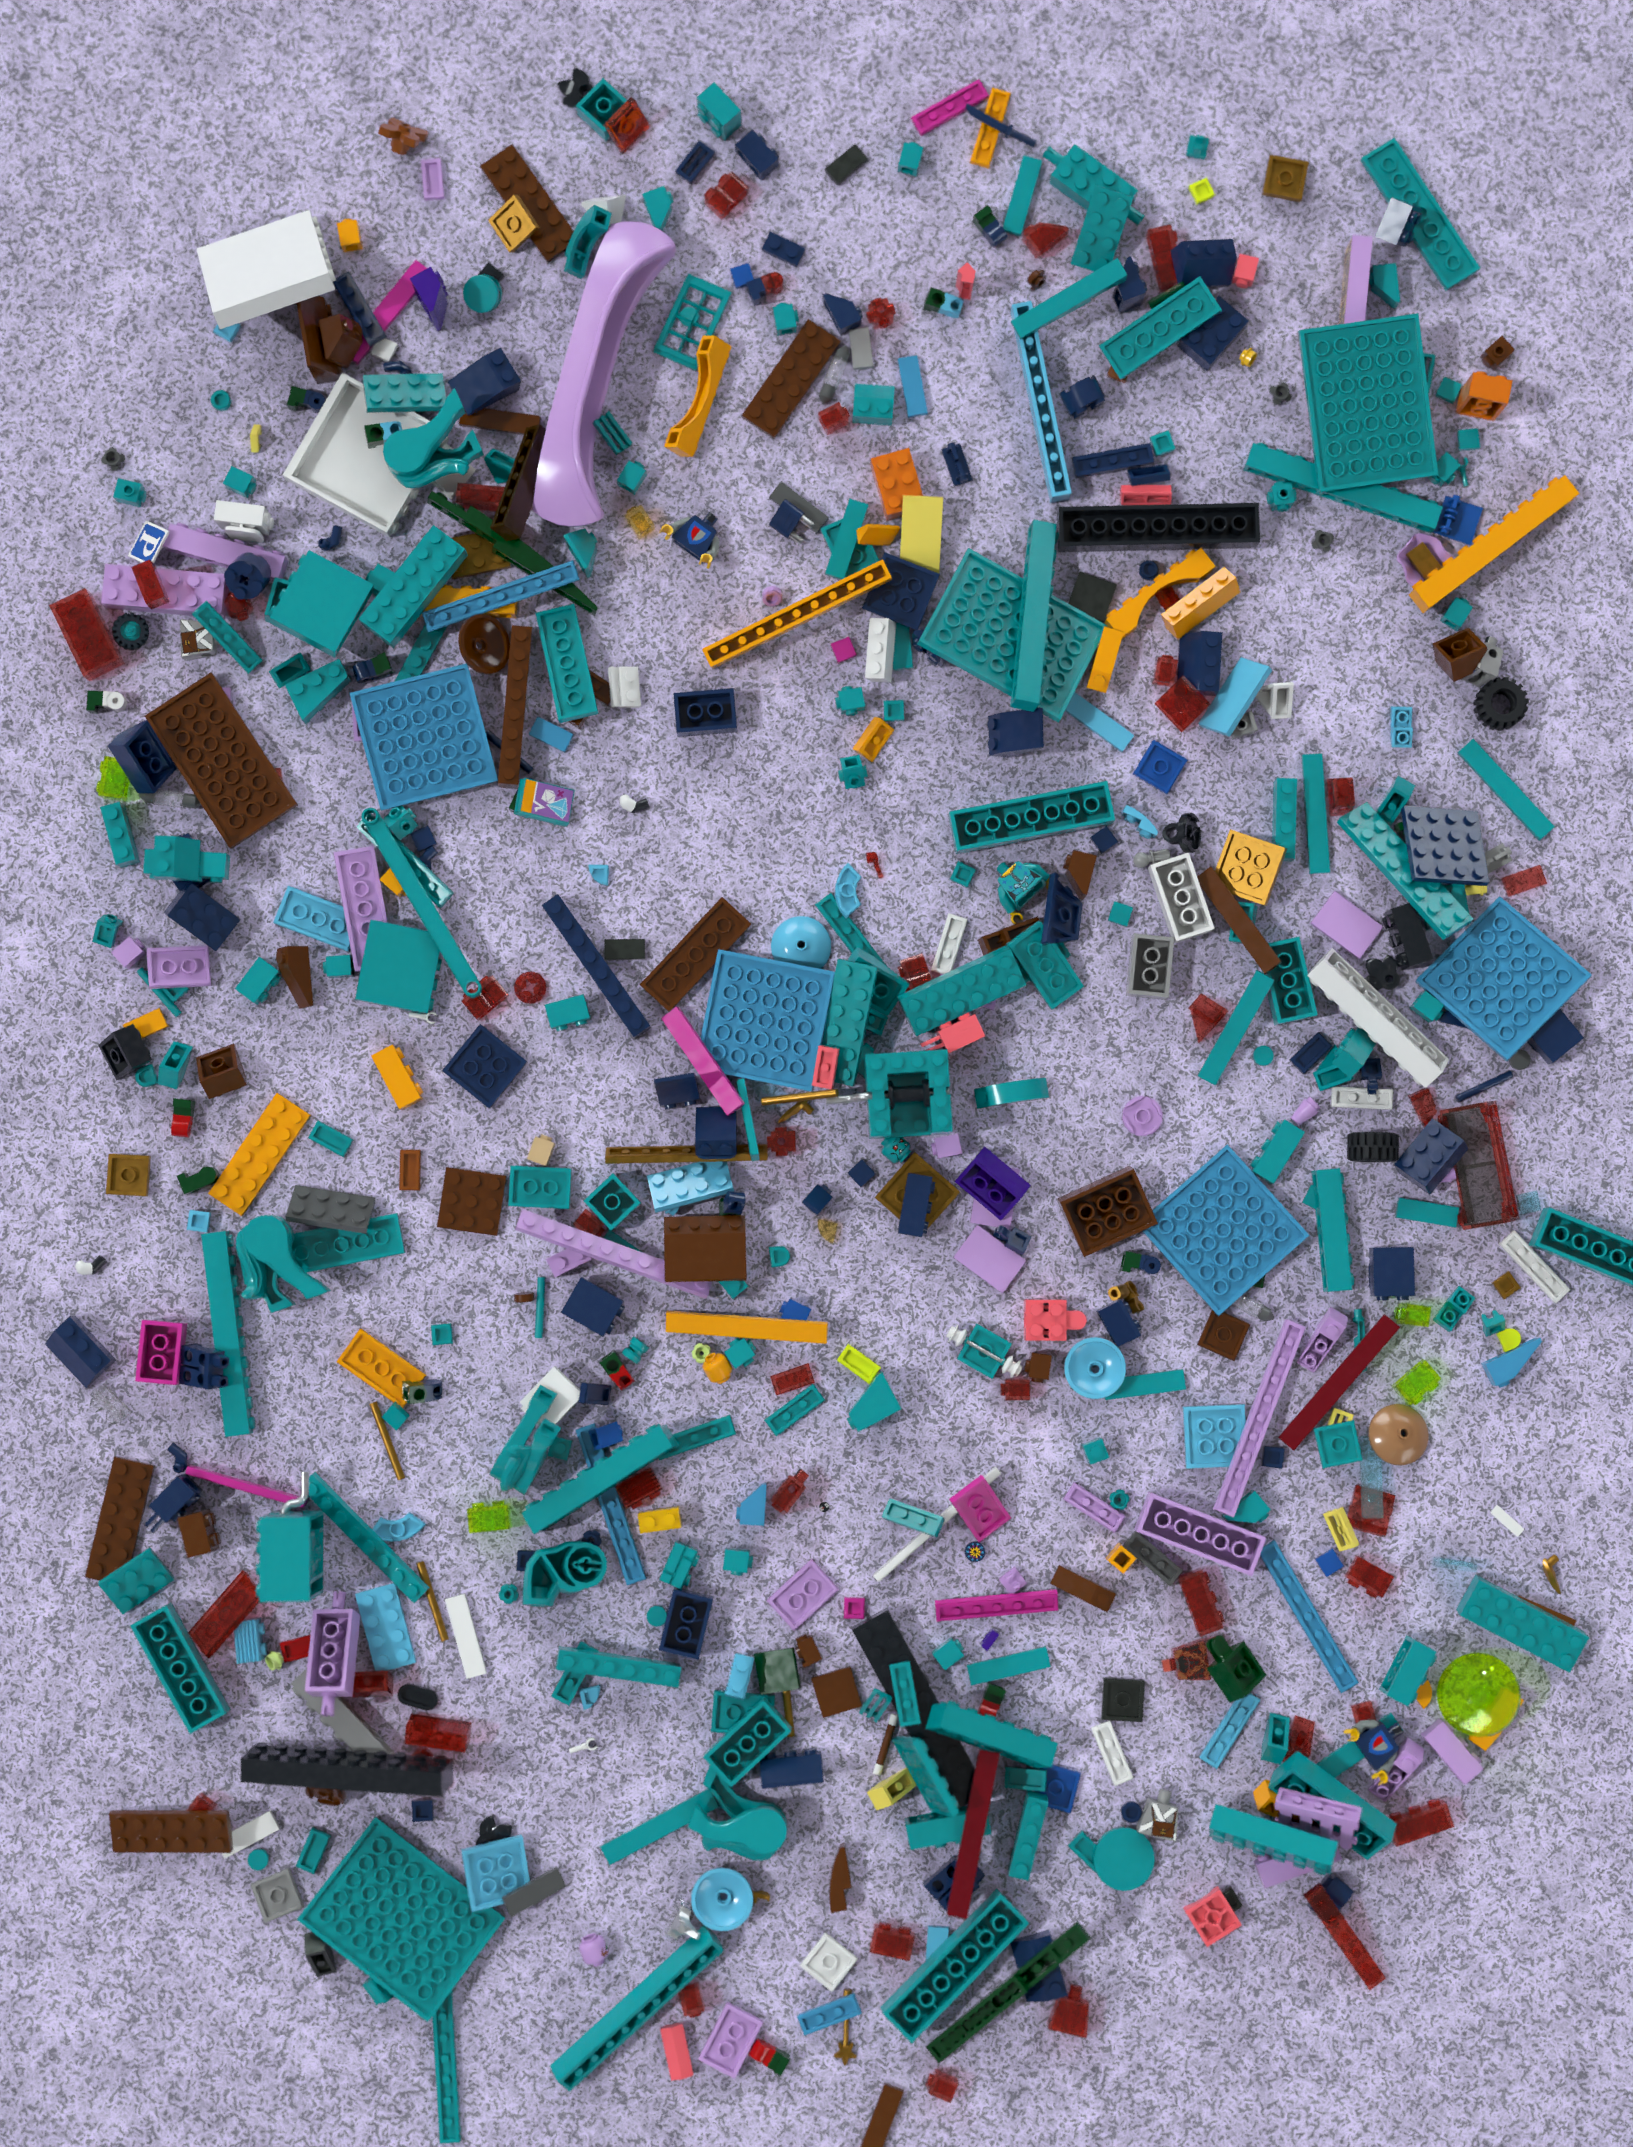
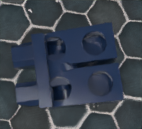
[179,1343,229,1390]
[923,1856,985,1911]

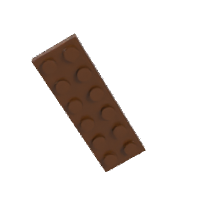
[480,144,574,263]
[741,319,841,439]
[640,897,752,1012]
[85,1456,155,1581]
[109,1810,233,1853]

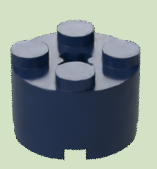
[1059,375,1106,419]
[224,552,271,600]

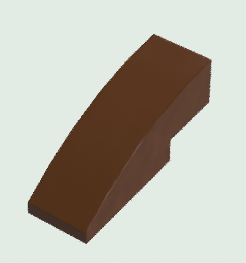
[978,916,1040,956]
[829,1843,852,1913]

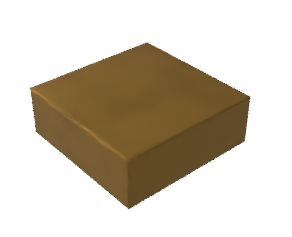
[1491,1271,1521,1299]

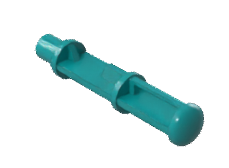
[1352,1309,1367,1372]

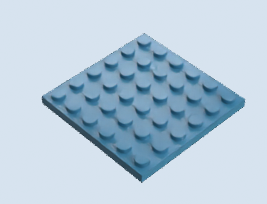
[350,663,498,811]
[1416,896,1592,1062]
[701,949,835,1092]
[1142,1144,1309,1316]

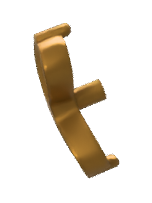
[752,1890,770,1903]

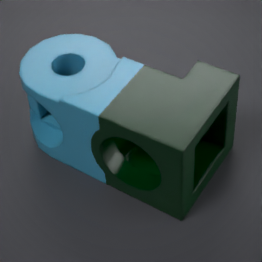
[923,287,963,318]
[364,421,402,449]

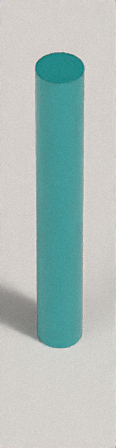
[137,967,182,1017]
[535,1277,546,1338]

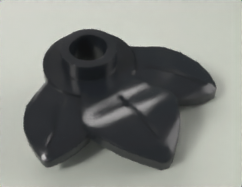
[558,68,593,107]
[1364,955,1400,990]
[476,1816,512,1846]

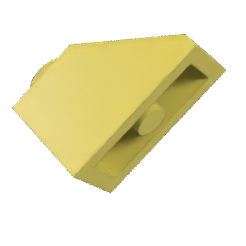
[867,1768,917,1810]

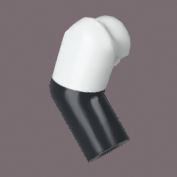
[620,795,650,813]
[75,1255,107,1275]

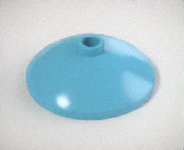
[771,916,831,969]
[1064,1337,1126,1399]
[691,1867,753,1931]

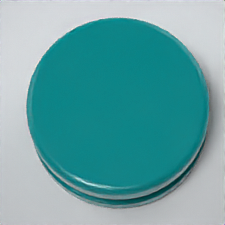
[463,274,502,313]

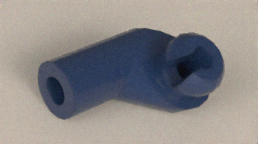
[383,360,412,374]
[318,525,343,551]
[167,1442,187,1473]

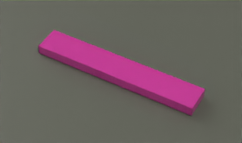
[352,260,427,365]
[661,1006,745,1116]
[185,1465,308,1508]
[935,1589,1059,1622]

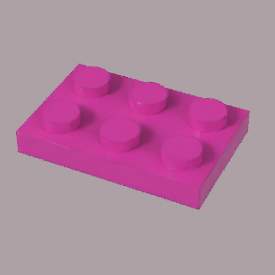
[949,1475,1011,1542]

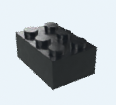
[1382,903,1433,971]

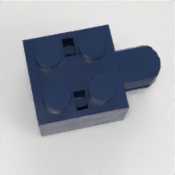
[144,1473,203,1533]

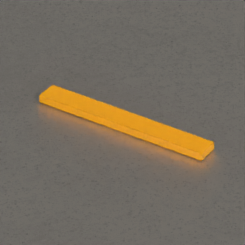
[666,1310,828,1344]

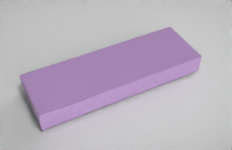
[1063,1482,1125,1533]

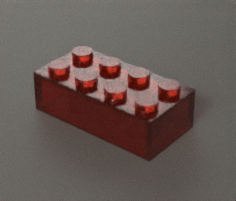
[49,588,125,681]

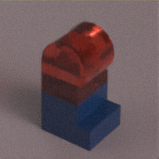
[746,272,784,306]

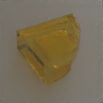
[818,1219,838,1243]

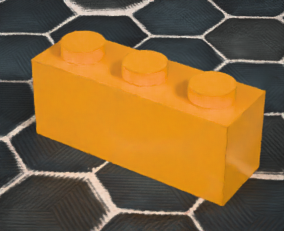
[371,1044,424,1110]

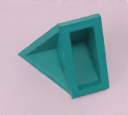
[1313,1044,1354,1091]

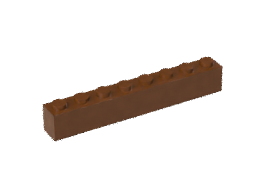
[498,625,532,789]

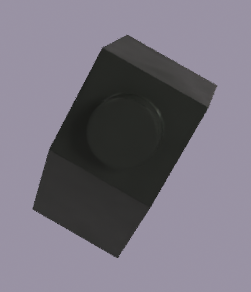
[304,1932,337,1977]

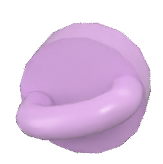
[762,586,782,607]

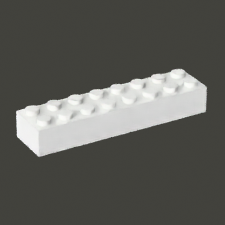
[1307,948,1450,1088]

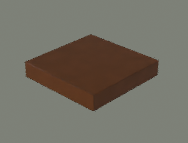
[1197,1310,1250,1361]
[811,1666,862,1718]

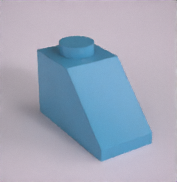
[736,1483,767,1526]

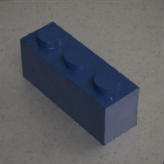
[898,1173,935,1238]

